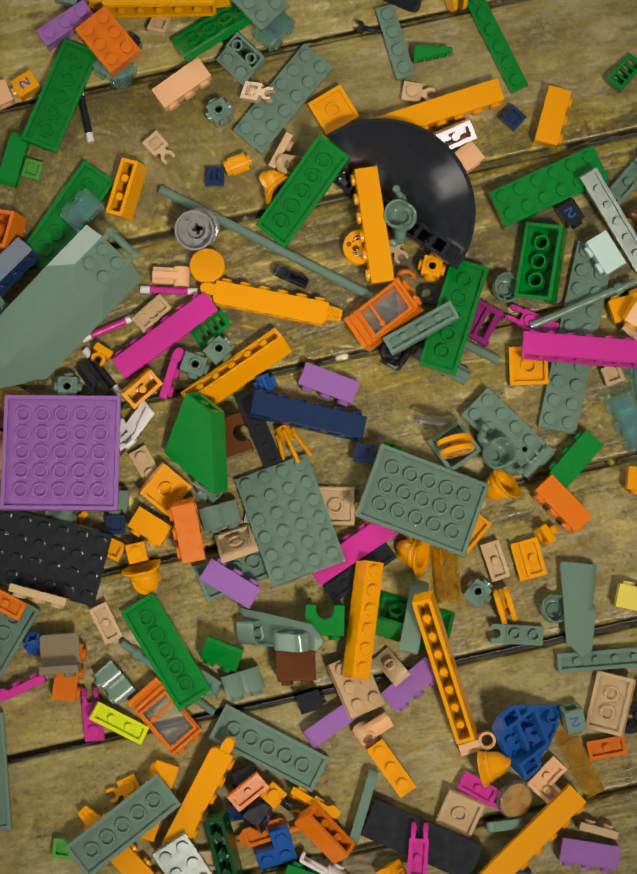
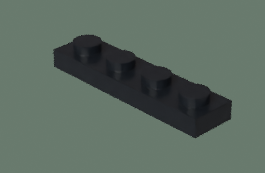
[235,390,283,469]
[324,542,397,603]

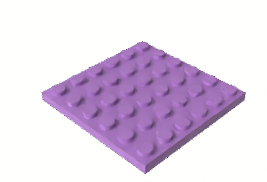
[0,395,121,511]

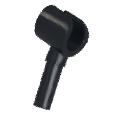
[354,20,381,34]
[280,796,295,811]

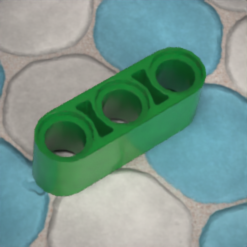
[0,131,30,188]

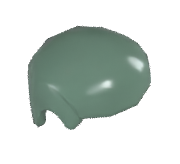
[492,272,517,303]
[540,594,564,624]

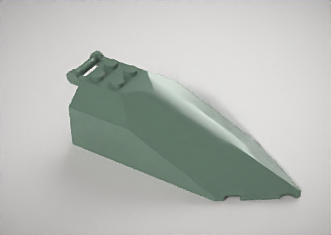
[0,225,143,389]

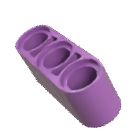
[302,704,359,748]

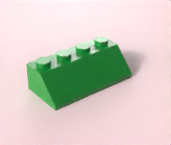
[514,222,568,305]
[375,591,455,650]

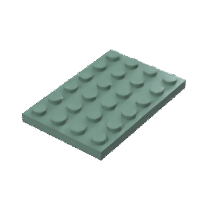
[355,443,490,557]
[235,454,346,588]

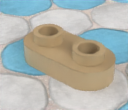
[276,154,302,175]

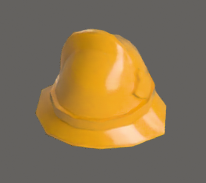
[259,170,289,205]
[484,469,521,500]
[396,537,430,577]
[121,559,161,595]
[477,751,511,787]

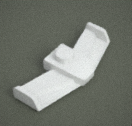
[120,400,155,450]
[299,850,347,874]

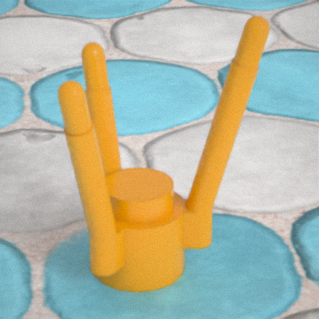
[275,425,313,464]

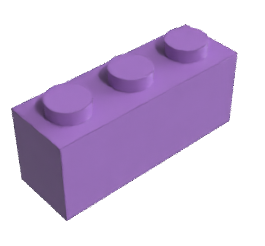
[36,0,93,52]
[298,362,360,407]
[200,557,262,609]
[380,656,437,712]
[557,836,621,873]

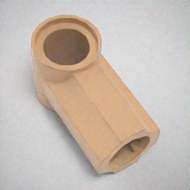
[152,266,190,287]
[352,712,393,747]
[458,730,496,756]

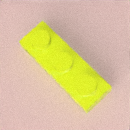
[88,701,149,745]

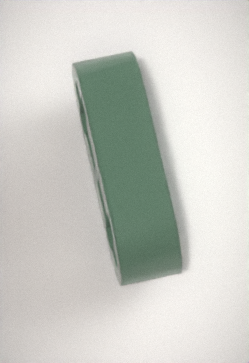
[486,817,524,832]

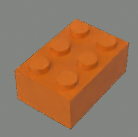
[75,5,142,78]
[532,474,593,534]
[168,497,206,564]

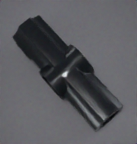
[76,362,124,410]

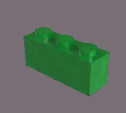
[547,430,604,489]

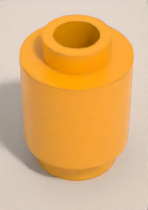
[223,152,252,176]

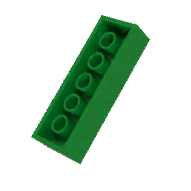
[488,146,609,231]

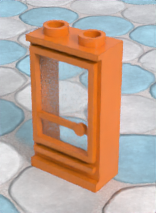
[344,277,424,352]
[127,676,203,756]

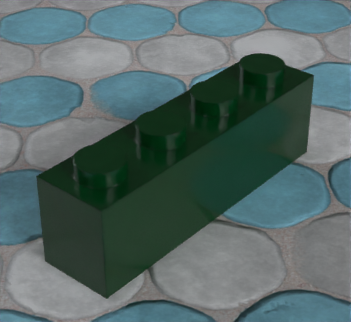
[204,809,244,874]

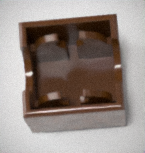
[225,413,254,461]
[276,650,316,686]

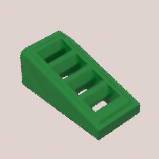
[414,45,453,63]
[605,53,637,94]
[190,309,232,348]

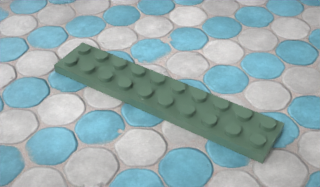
[538,241,610,435]

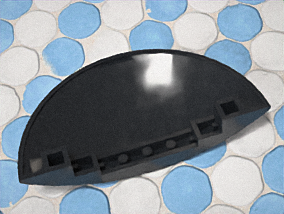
[302,118,476,270]

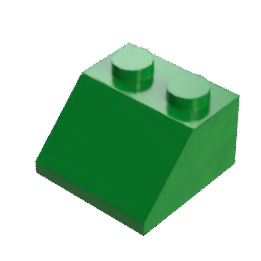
[200,636,245,674]

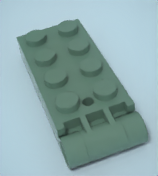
[461,388,555,481]

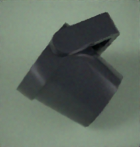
[379,342,413,371]

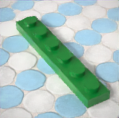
[467,0,529,95]

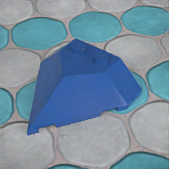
[491,705,564,780]

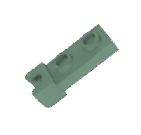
[489,623,544,646]

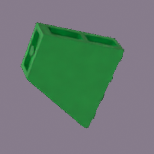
[164,392,228,494]

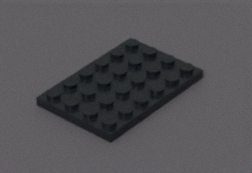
[0,510,113,607]

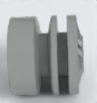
[175,207,220,250]

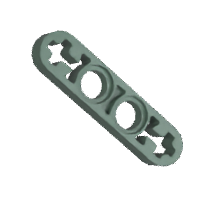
[349,768,379,844]

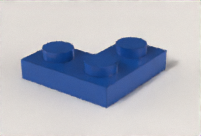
[255,824,298,870]

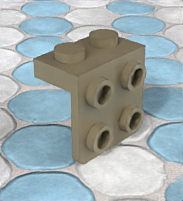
[39,633,81,679]

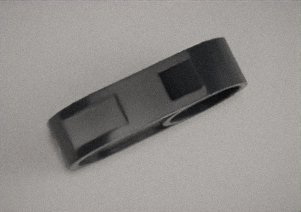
[272,264,310,289]
[418,285,443,305]

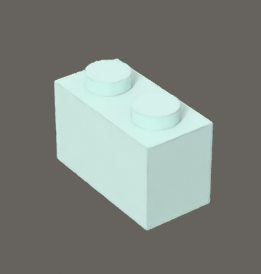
[584,230,626,277]

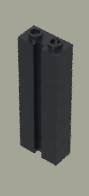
[361,797,484,874]

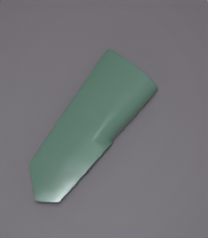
[560,562,597,657]
[237,608,325,652]

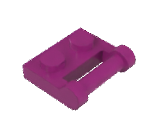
[468,299,505,347]

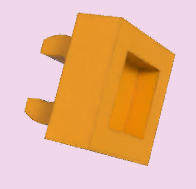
[91,342,114,367]
[533,524,559,547]

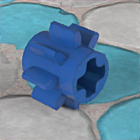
[253,373,277,393]
[23,632,43,656]

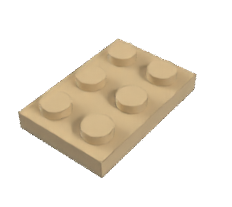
[8,583,70,609]
[326,659,385,720]
[586,671,636,737]

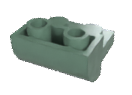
[216,31,267,86]

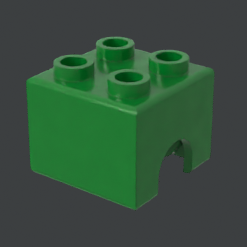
[305,604,345,640]

